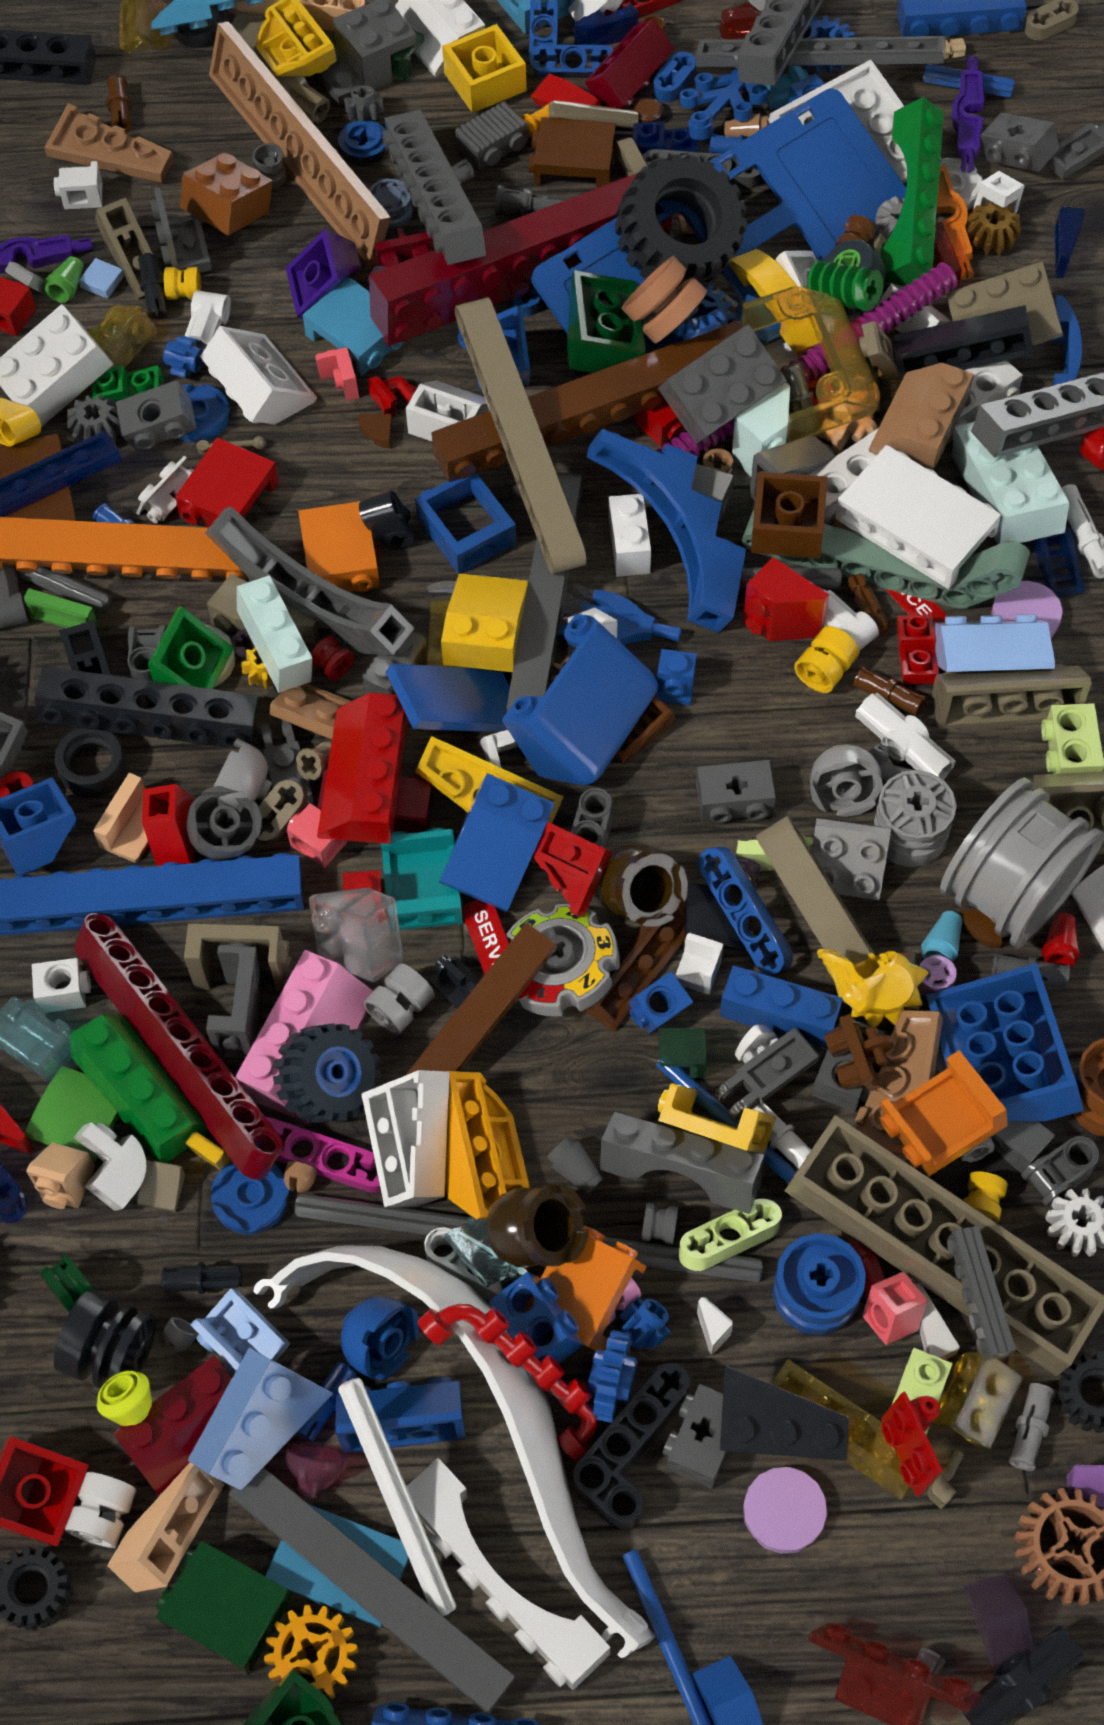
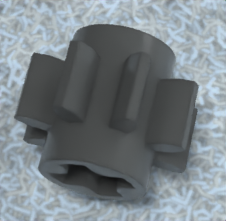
[344,85,384,122]

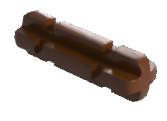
[847,573,889,635]

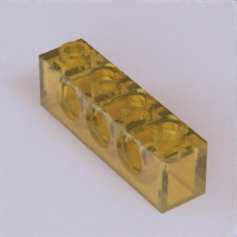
[771,1359,910,1500]

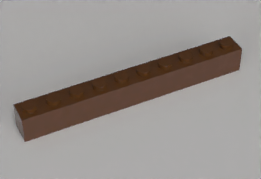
[431,320,743,483]

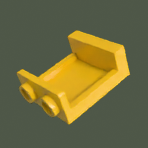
[658,1083,777,1154]

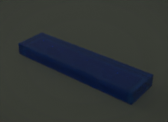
[0,430,122,517]

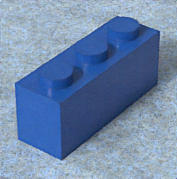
[720,965,842,1049]

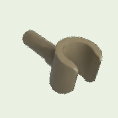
[927,1450,964,1509]

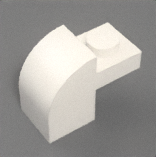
[73,1122,146,1211]

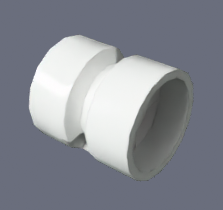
[64,1472,137,1548]

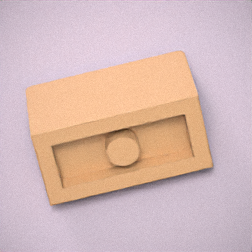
[93,773,149,863]

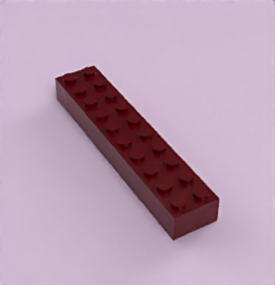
[369,173,672,347]

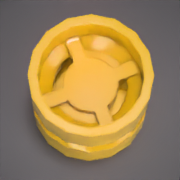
[794,626,860,693]

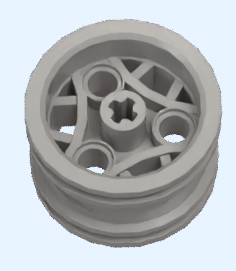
[940,777,1104,949]

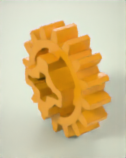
[264,1605,359,1699]

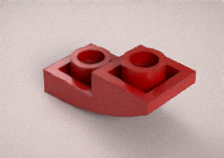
[531,74,601,107]
[897,615,939,685]

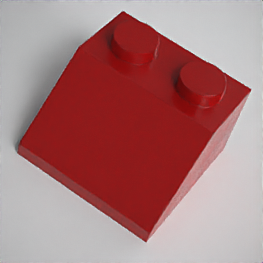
[743,557,829,641]
[0,1436,89,1547]

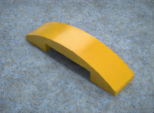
[728,249,825,356]

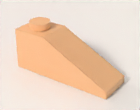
[107,1462,224,1592]

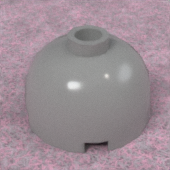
[213,738,272,809]
[809,744,883,817]

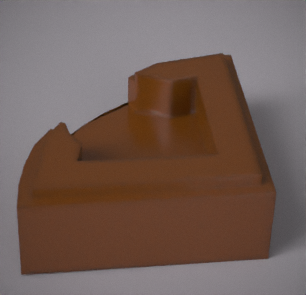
[358,414,392,448]
[959,910,1002,948]

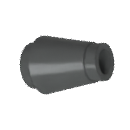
[547,1136,604,1195]

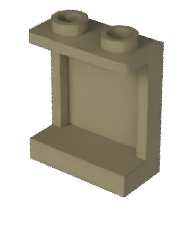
[184,924,293,991]

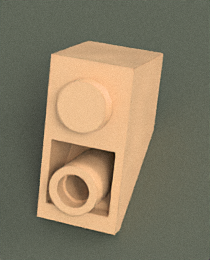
[26,1142,95,1209]

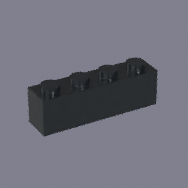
[894,305,1034,382]

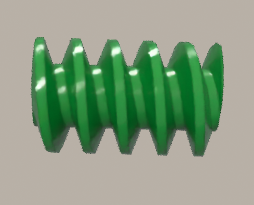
[808,260,883,311]

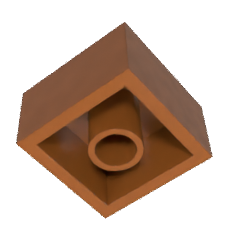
[180,152,273,236]

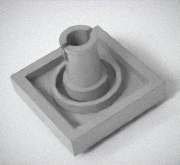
[812,818,891,900]

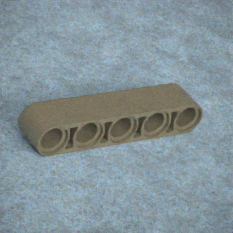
[756,815,876,964]

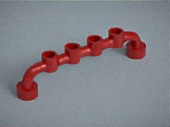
[418,1304,598,1462]

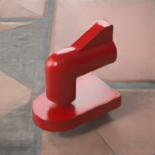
[368,376,417,418]

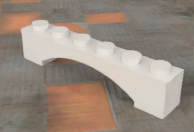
[406,1458,610,1690]

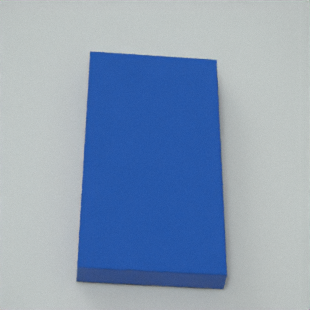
[386,664,510,732]

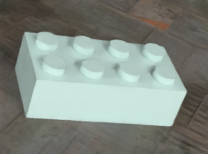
[952,422,1069,544]

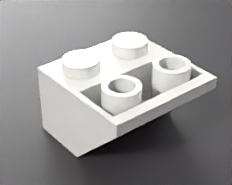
[406,380,489,441]

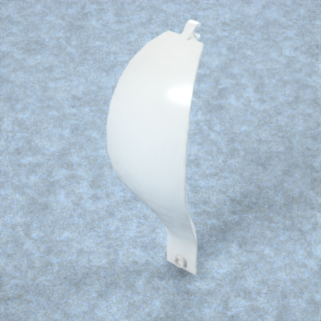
[253,1245,656,1658]

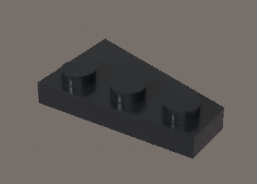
[720,1365,849,1461]

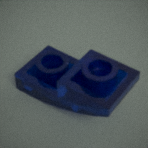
[574,4,638,46]
[633,121,698,154]

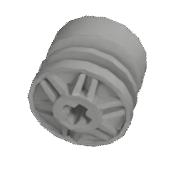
[873,770,957,867]

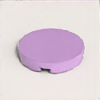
[991,581,1063,638]
[743,1467,827,1554]

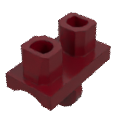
[375,226,434,271]

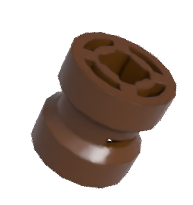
[835,215,877,247]

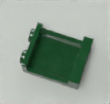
[156,1540,293,1675]

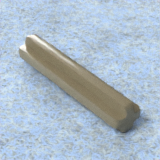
[548,100,639,130]

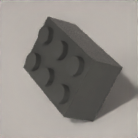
[658,324,787,444]

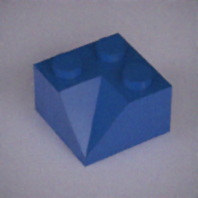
[0,777,76,877]

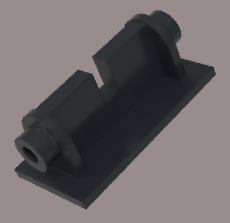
[428,955,480,1009]

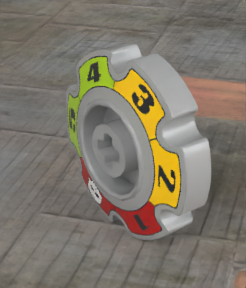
[506,904,620,1016]

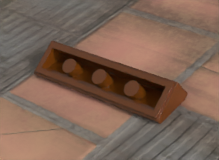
[583,901,685,1031]

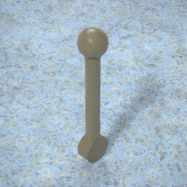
[196,436,266,455]

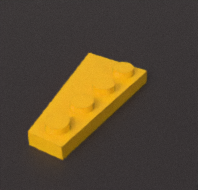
[415,736,563,863]

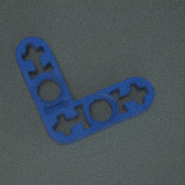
[529,0,613,77]

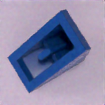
[691,1656,763,1725]

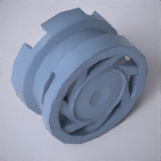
[369,178,413,230]

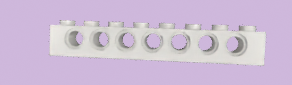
[809,360,1023,525]

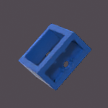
[414,473,517,575]

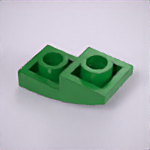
[92,365,163,403]

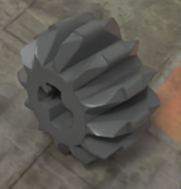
[66,393,122,451]

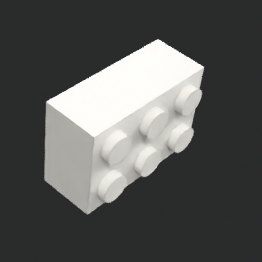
[0,304,114,427]

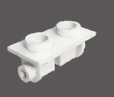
[136,456,194,523]

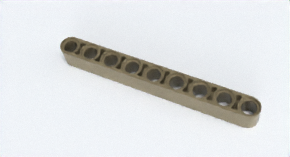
[455,297,587,574]

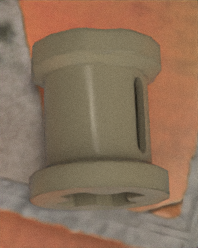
[296,741,332,780]

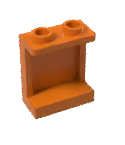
[298,501,380,592]
[879,1050,1008,1177]
[525,1225,647,1351]

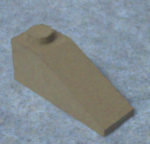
[95,197,164,299]
[207,573,319,643]

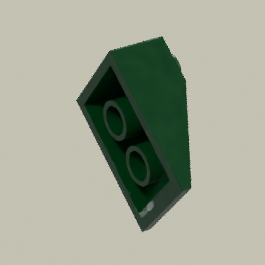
[567,270,646,373]

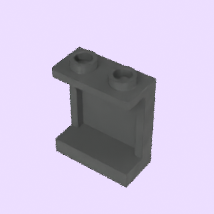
[206,942,265,1061]

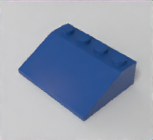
[926,963,1084,1121]

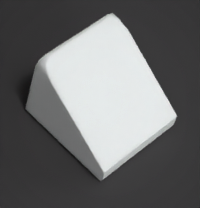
[697,1297,733,1355]

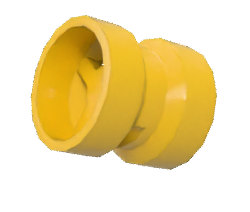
[164,267,201,300]
[963,1171,1008,1223]

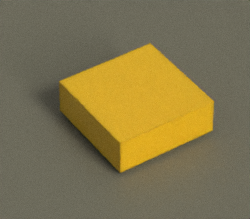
[185,1132,231,1170]

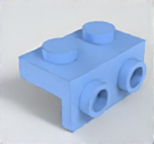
[191,1288,291,1376]

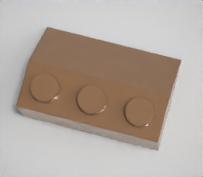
[869,363,974,471]

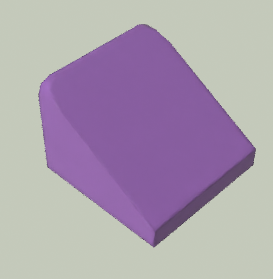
[1066,1465,1104,1507]

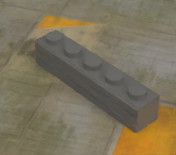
[947,1225,1016,1361]

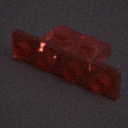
[809,1623,982,1725]

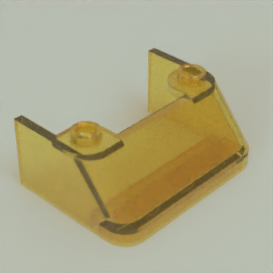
[742,286,880,442]

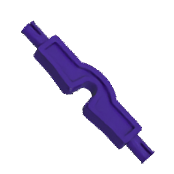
[951,56,984,173]
[0,235,93,274]

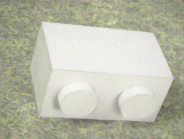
[609,494,651,577]

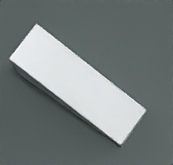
[915,1283,960,1360]

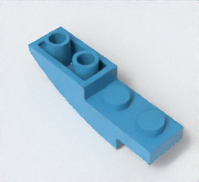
[151,0,265,36]

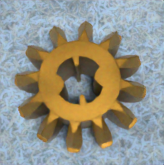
[967,200,1021,256]

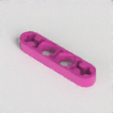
[266,1117,381,1193]

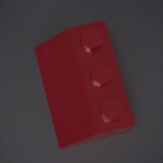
[113,1356,232,1496]

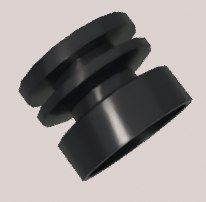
[54,1290,156,1389]

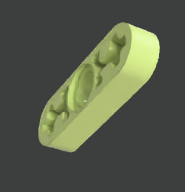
[679,1199,782,1271]

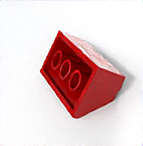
[317,693,408,844]

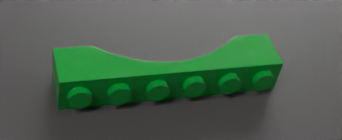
[882,97,944,286]

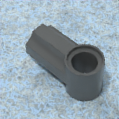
[0,565,29,629]

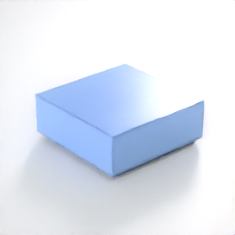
[79,258,125,299]

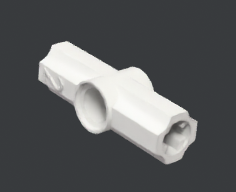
[855,692,956,780]

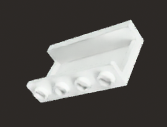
[835,445,1001,589]

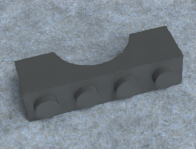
[600,1112,764,1214]

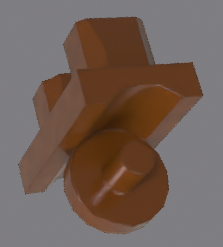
[824,1014,894,1092]

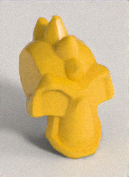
[817,948,928,1027]

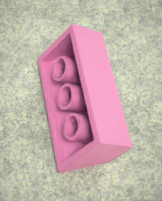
[235,950,373,1125]

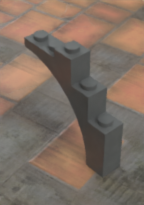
[205,507,414,655]

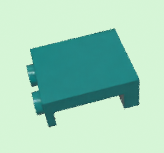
[380,828,463,932]

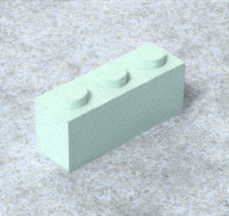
[237,575,312,693]

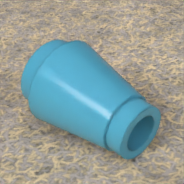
[921,911,963,962]

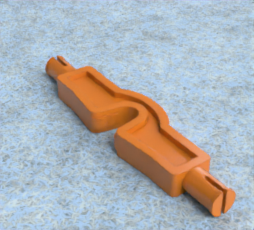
[936,166,974,280]

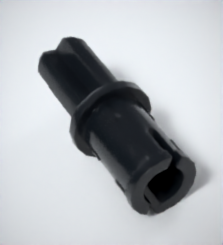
[138,253,168,319]
[161,1262,243,1294]

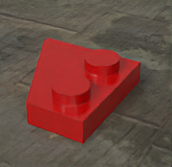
[532,822,612,917]

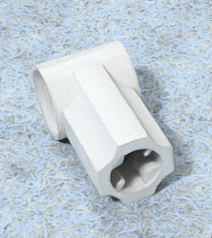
[185,290,231,351]
[824,590,879,650]

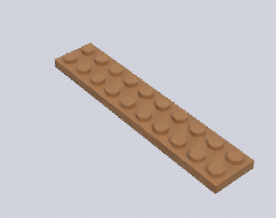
[209,21,391,270]

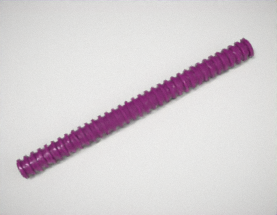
[655,262,958,459]

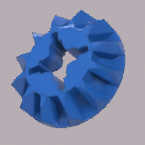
[338,120,385,162]
[673,310,726,340]

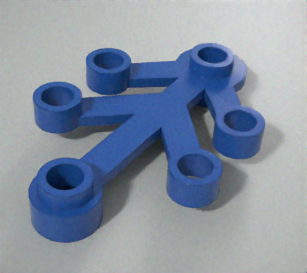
[680,68,768,140]

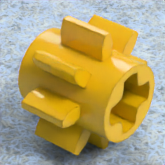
[241,648,274,689]

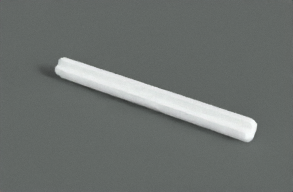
[339,1378,456,1616]

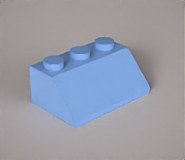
[935,614,1055,672]

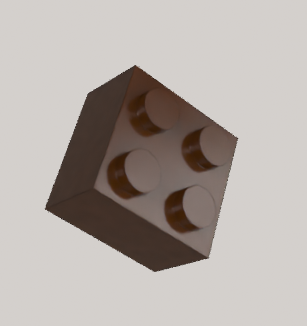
[751,472,828,558]

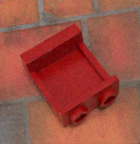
[175,438,279,528]

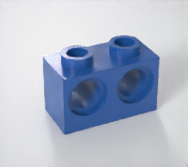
[489,1272,583,1364]

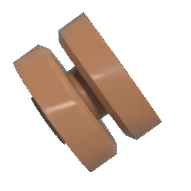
[622,255,707,343]

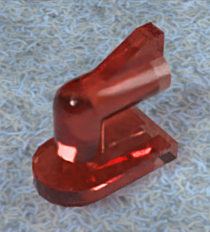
[719,2,759,40]

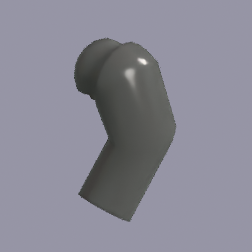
[870,744,912,783]

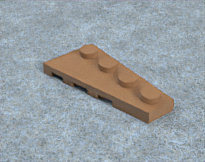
[44,103,174,183]
[854,1011,943,1159]

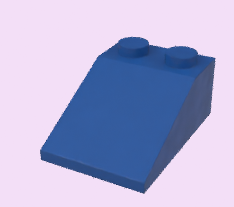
[439,773,555,912]

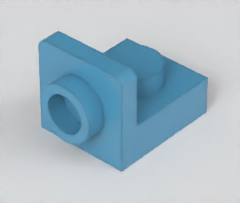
[760,66,809,110]

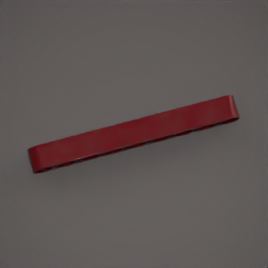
[74,913,283,1180]

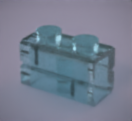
[0,996,74,1082]

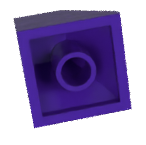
[286,229,361,319]

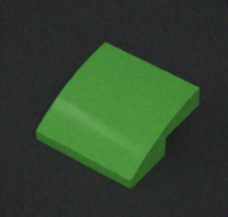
[25,1066,119,1162]

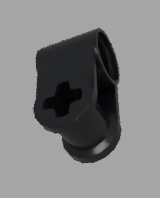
[359,490,414,550]

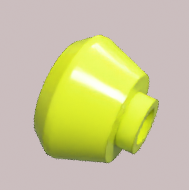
[97,1371,152,1426]

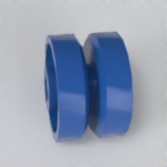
[773,1233,866,1336]

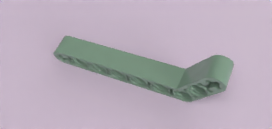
[742,510,1030,609]

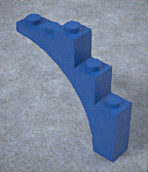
[587,429,746,633]

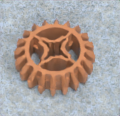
[1014,1488,1104,1606]

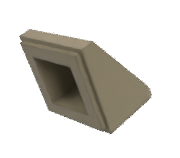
[137,1160,186,1212]

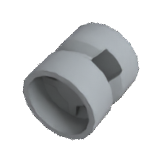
[363,963,435,1035]

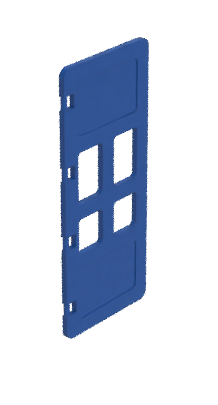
[531,88,906,354]

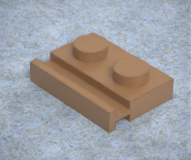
[269,683,352,739]

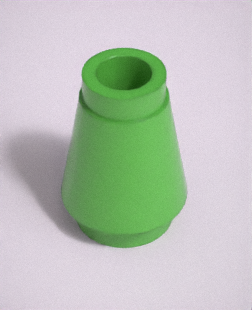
[45,257,84,303]

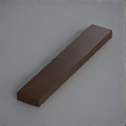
[405,922,558,1076]

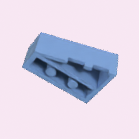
[188,1348,333,1490]

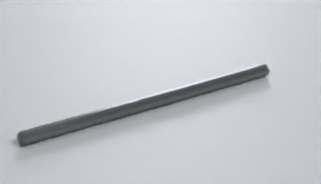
[295,1194,763,1282]

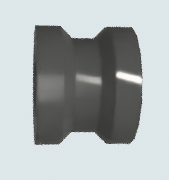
[642,1202,679,1246]

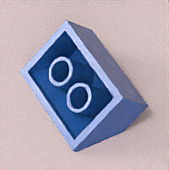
[335,1377,466,1454]

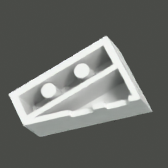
[361,1070,449,1208]

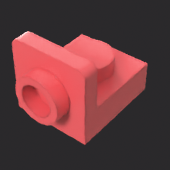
[315,347,359,401]

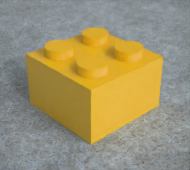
[442,24,527,113]

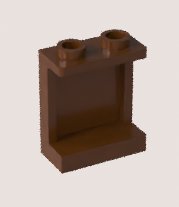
[528,117,616,188]

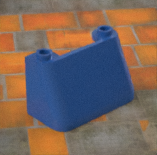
[502,613,658,785]

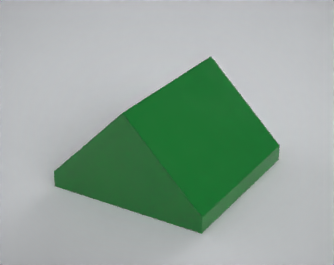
[148,606,234,689]

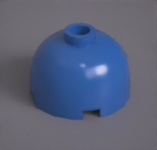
[341,1296,419,1381]

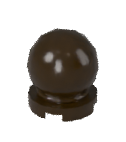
[597,846,688,927]
[485,1184,588,1268]

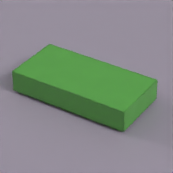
[24,588,98,629]

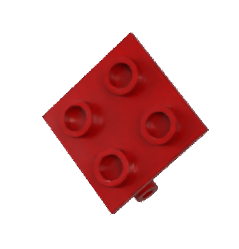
[881,1391,943,1497]

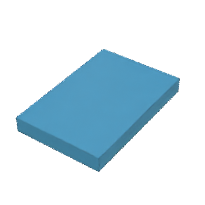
[265,1504,410,1629]

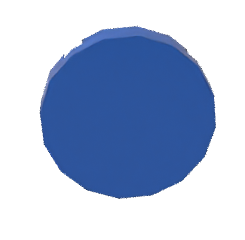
[178,383,231,443]
[211,1161,290,1235]

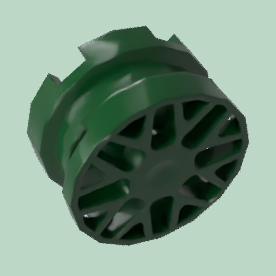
[39,1253,95,1313]

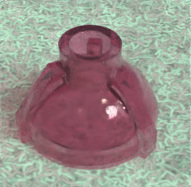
[286,1443,348,1498]

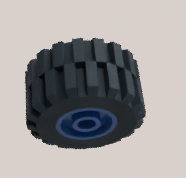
[273,1023,381,1123]

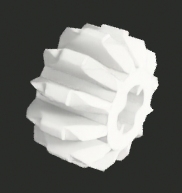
[1045,1188,1104,1257]

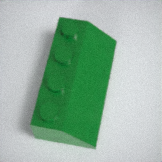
[70,1014,211,1163]

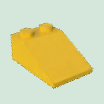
[441,573,528,672]

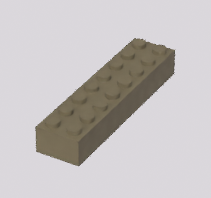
[785,1115,1104,1376]

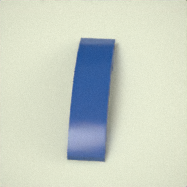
[1050,295,1082,386]

